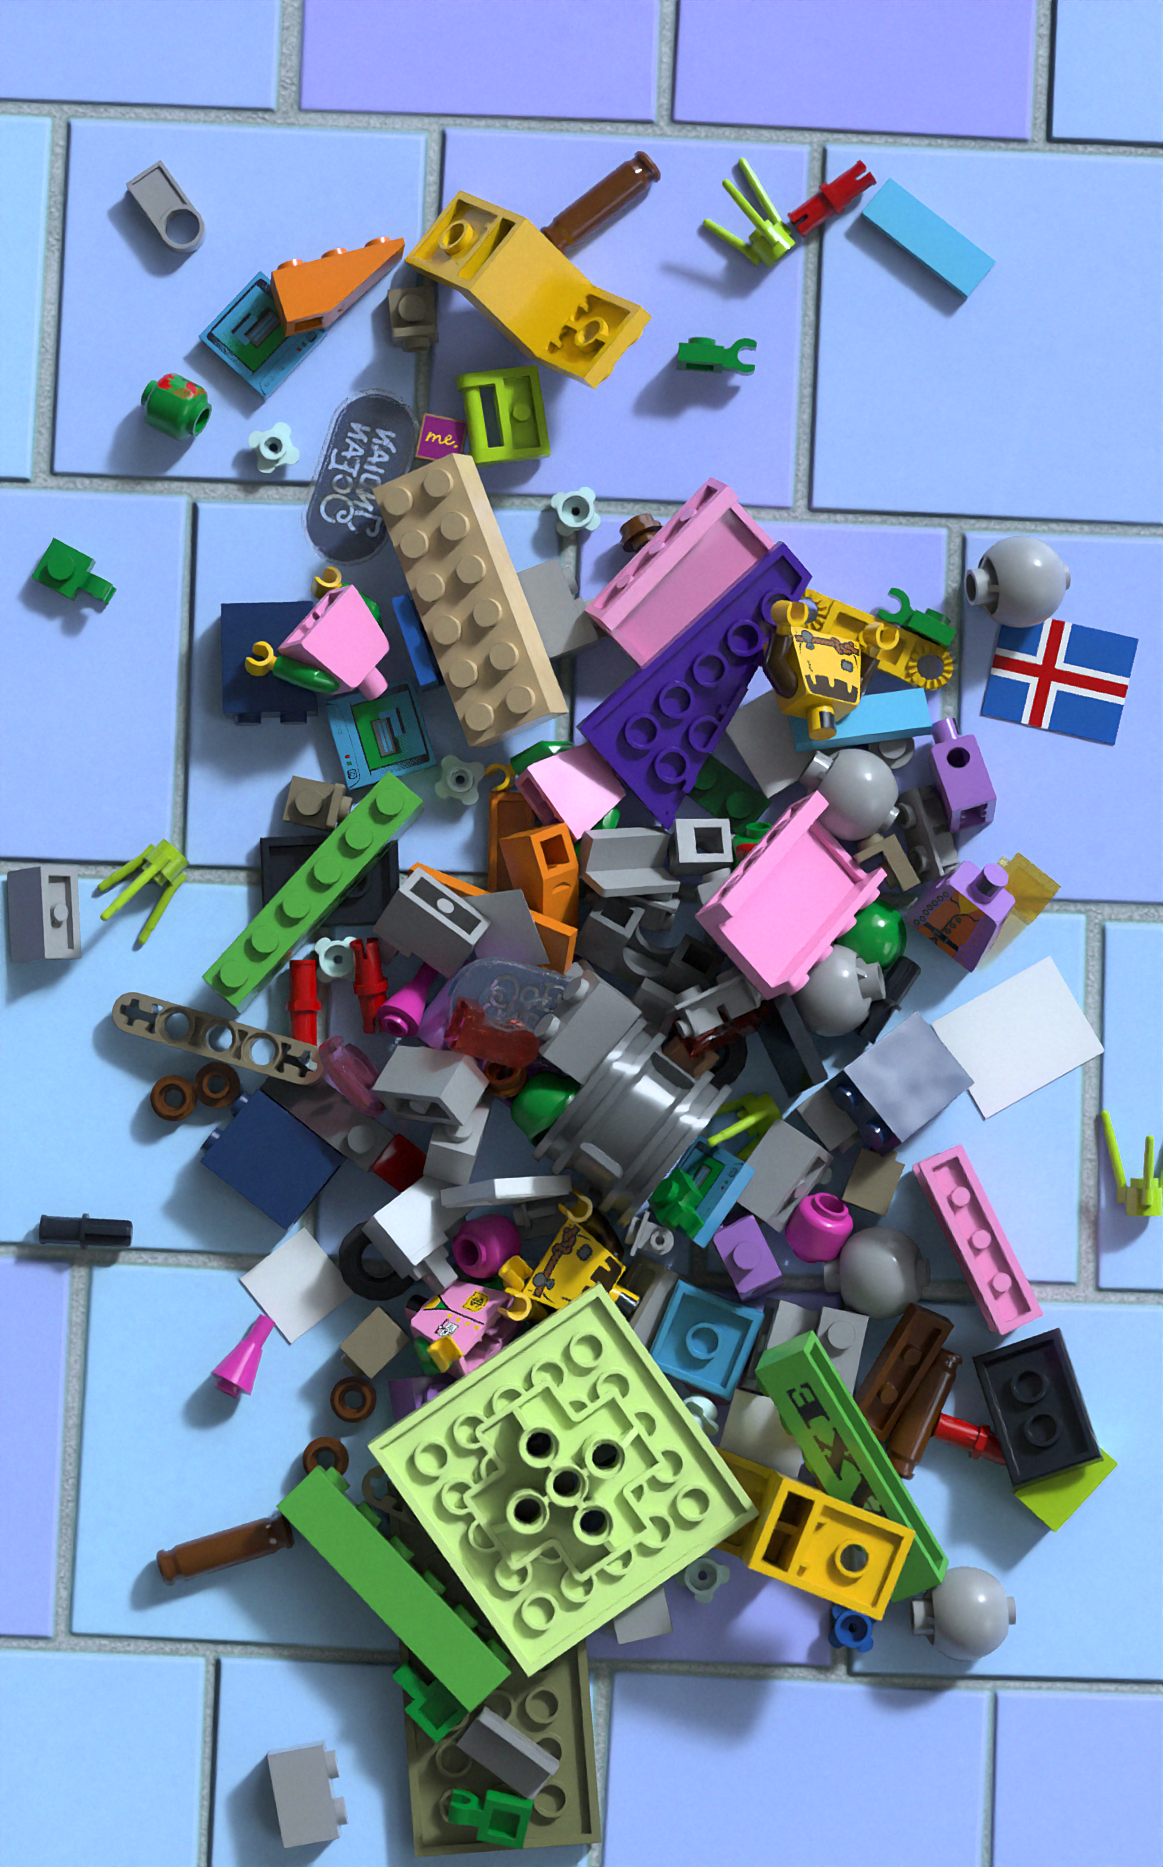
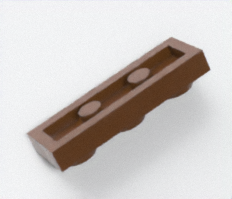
[853,1302,954,1442]

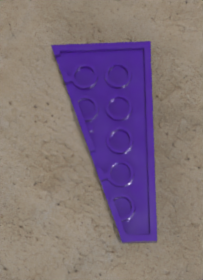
[576,541,813,830]

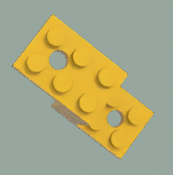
[404,190,652,389]
[713,1445,916,1621]

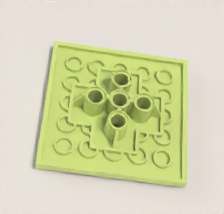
[367,1282,760,1677]

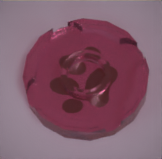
[319,1035,388,1118]

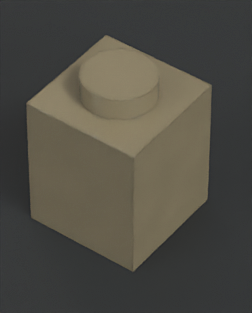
[840,1147,905,1217]
[339,1306,413,1379]

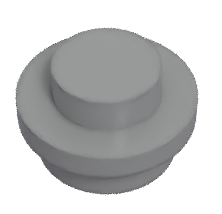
[868,737,915,770]

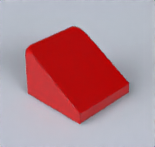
[370,1133,427,1193]

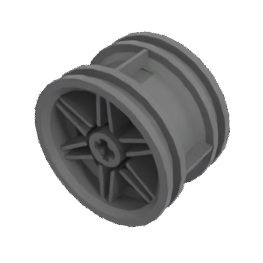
[531,1017,733,1229]

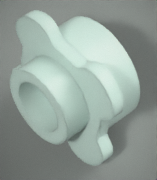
[248,422,300,474]
[551,487,601,537]
[435,754,486,805]
[315,936,356,983]
[682,1393,719,1436]
[675,1551,730,1604]

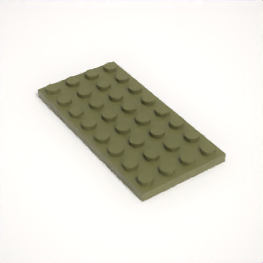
[387,1471,602,1857]

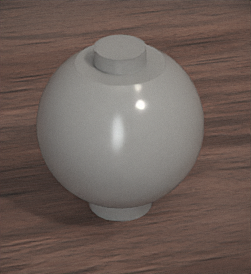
[964,536,1071,628]
[798,749,900,841]
[791,944,886,1037]
[824,1227,931,1320]
[910,1566,1016,1661]

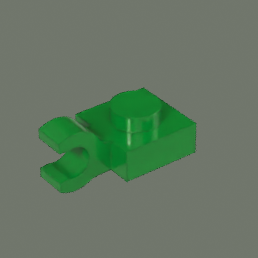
[677,337,757,376]
[32,538,117,605]
[877,588,957,650]
[647,1167,705,1238]
[392,1659,469,1744]
[447,1789,533,1849]

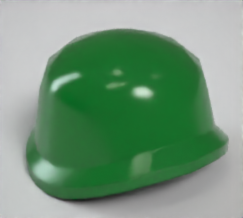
[832,898,907,974]
[510,1071,580,1147]

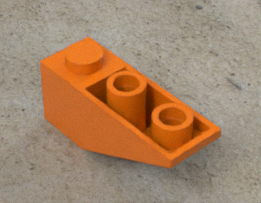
[270,237,405,337]
[499,822,579,972]

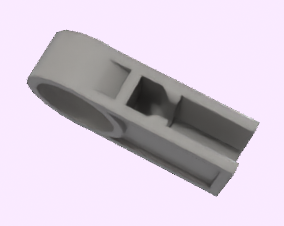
[126,159,206,254]

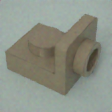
[388,285,439,352]
[282,775,353,832]
[852,832,921,894]

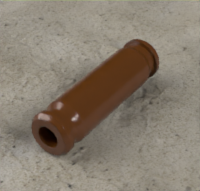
[540,151,661,256]
[886,1347,963,1481]
[156,1512,295,1586]

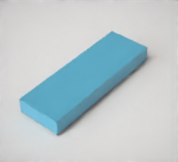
[861,177,996,300]
[787,688,932,753]

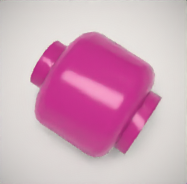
[785,1192,853,1263]
[452,1214,521,1278]

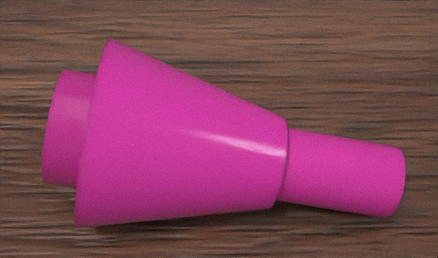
[377,961,439,1037]
[211,1314,276,1399]

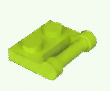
[455,365,551,468]

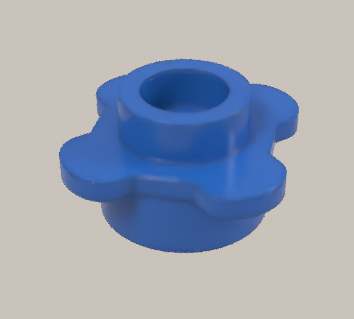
[828,1604,877,1653]

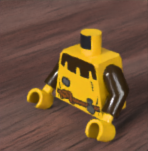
[762,600,899,741]
[497,1188,639,1325]

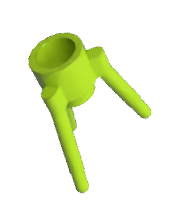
[703,158,796,268]
[97,838,190,945]
[706,1092,784,1161]
[1100,1110,1163,1216]

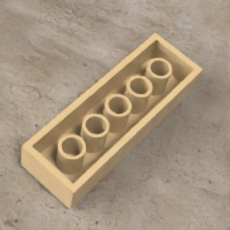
[372,453,569,747]

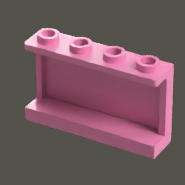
[584,477,775,668]
[694,790,887,1000]
[912,1143,1044,1336]

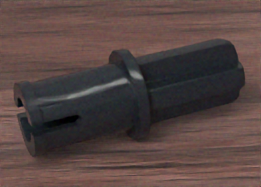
[852,955,921,1044]
[39,1213,133,1250]

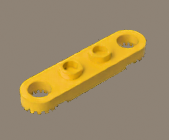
[799,588,953,691]

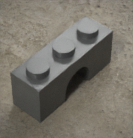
[574,896,726,995]

